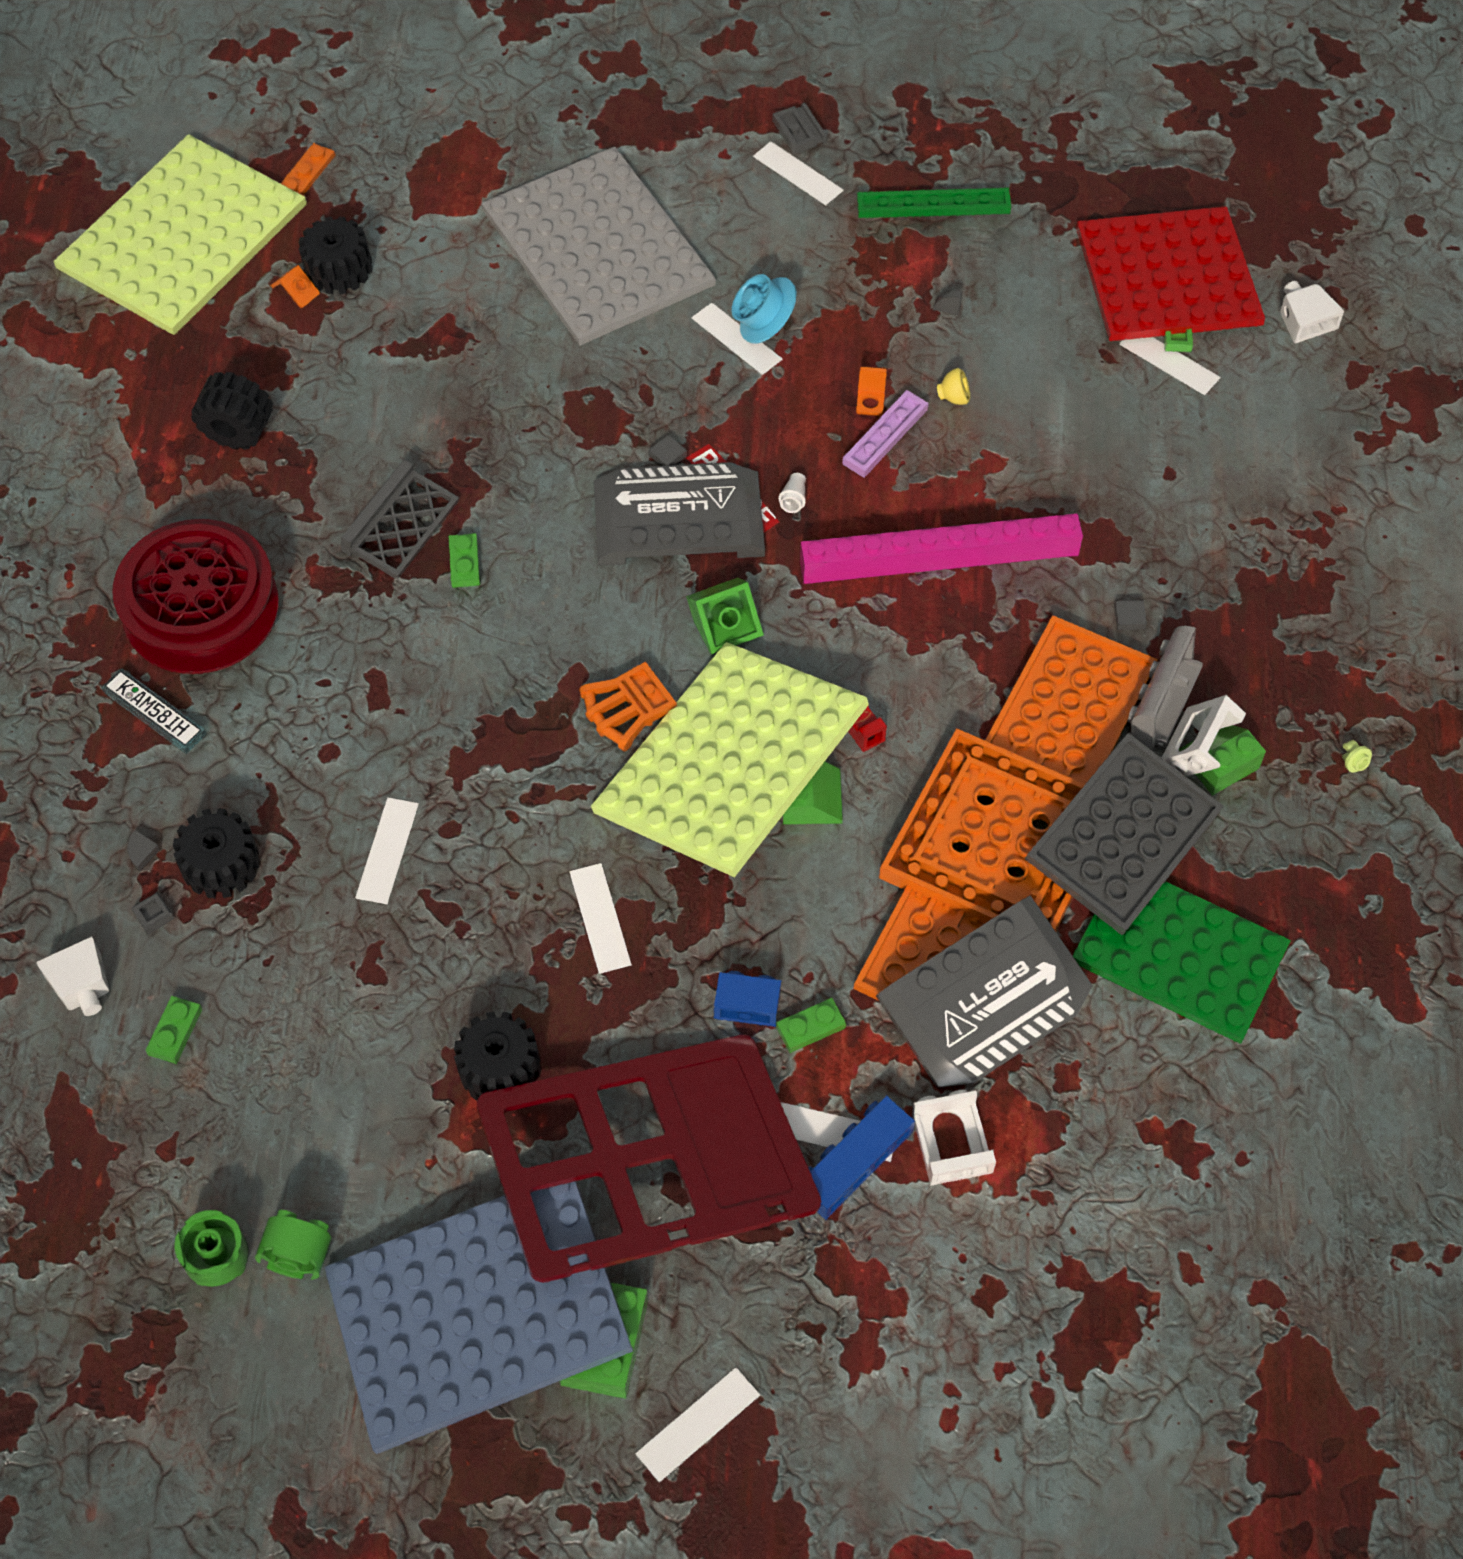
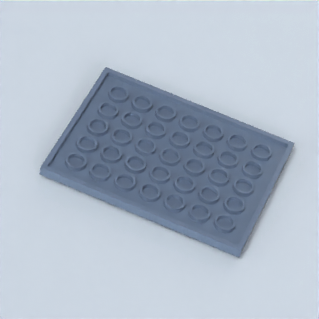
[325,1181,633,1454]

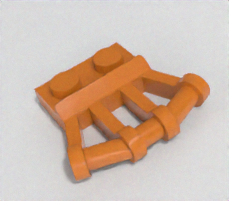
[579,662,677,752]

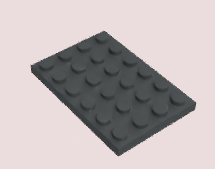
[1025,733,1224,935]

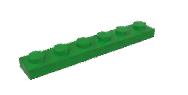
[857,188,1011,218]

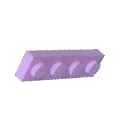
[842,390,928,478]

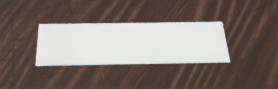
[753,142,844,205]
[691,303,783,375]
[1119,337,1221,395]
[355,797,419,904]
[569,863,631,974]
[780,1102,893,1162]
[635,1368,760,1482]

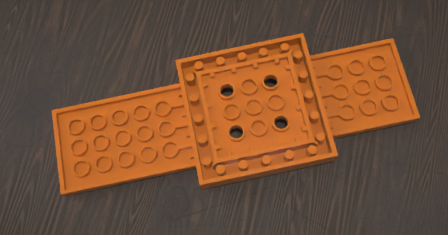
[853,615,1158,1000]

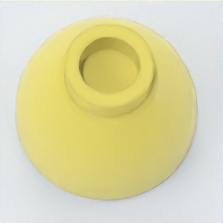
[937,368,970,405]

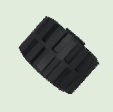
[298,216,372,294]
[191,372,273,450]
[173,808,260,899]
[454,1012,541,1101]

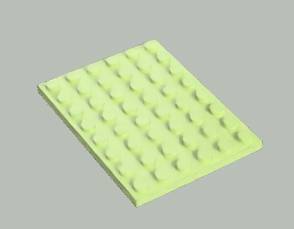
[54,134,307,335]
[591,642,869,877]

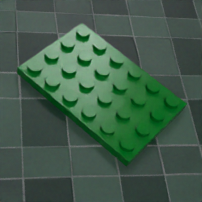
[1073,881,1291,1044]

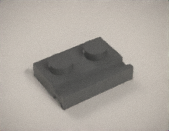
[772,103,827,154]

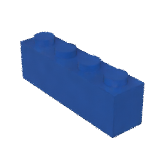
[808,1096,915,1220]

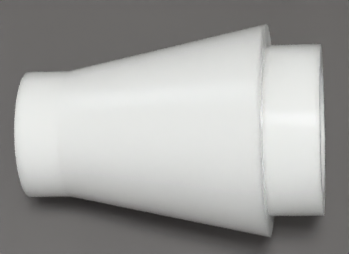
[779,473,806,513]

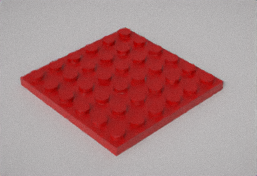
[1076,206,1265,341]

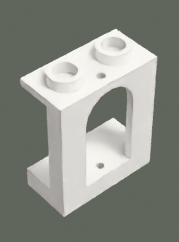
[1161,695,1246,777]
[912,1090,996,1186]

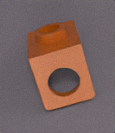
[270,265,320,308]
[856,367,887,416]

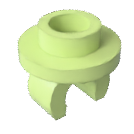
[1342,740,1372,773]

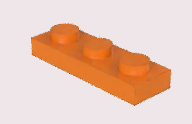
[281,143,335,196]

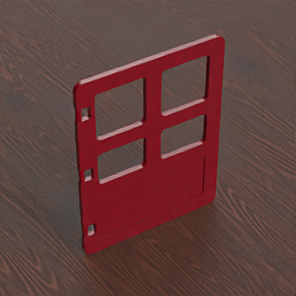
[477,1035,821,1283]

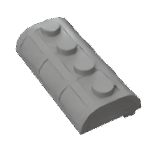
[1128,626,1203,750]

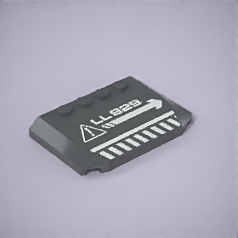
[594,462,765,566]
[876,895,1093,1089]

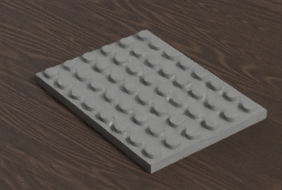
[481,146,716,346]

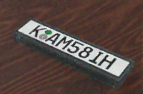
[101,668,207,754]

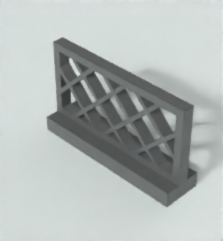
[341,459,459,580]

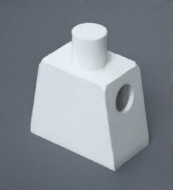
[1280,281,1344,343]
[36,937,109,1016]

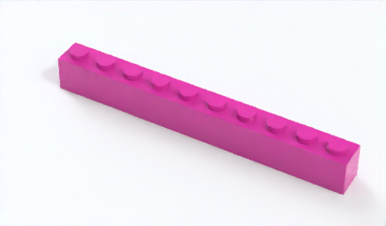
[800,514,1083,584]

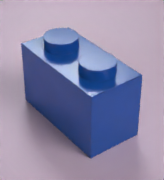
[714,971,781,1027]

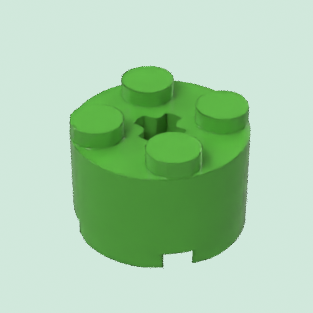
[174,1210,249,1287]
[255,1210,332,1280]

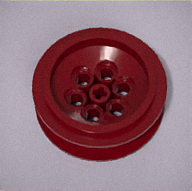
[112,519,279,674]

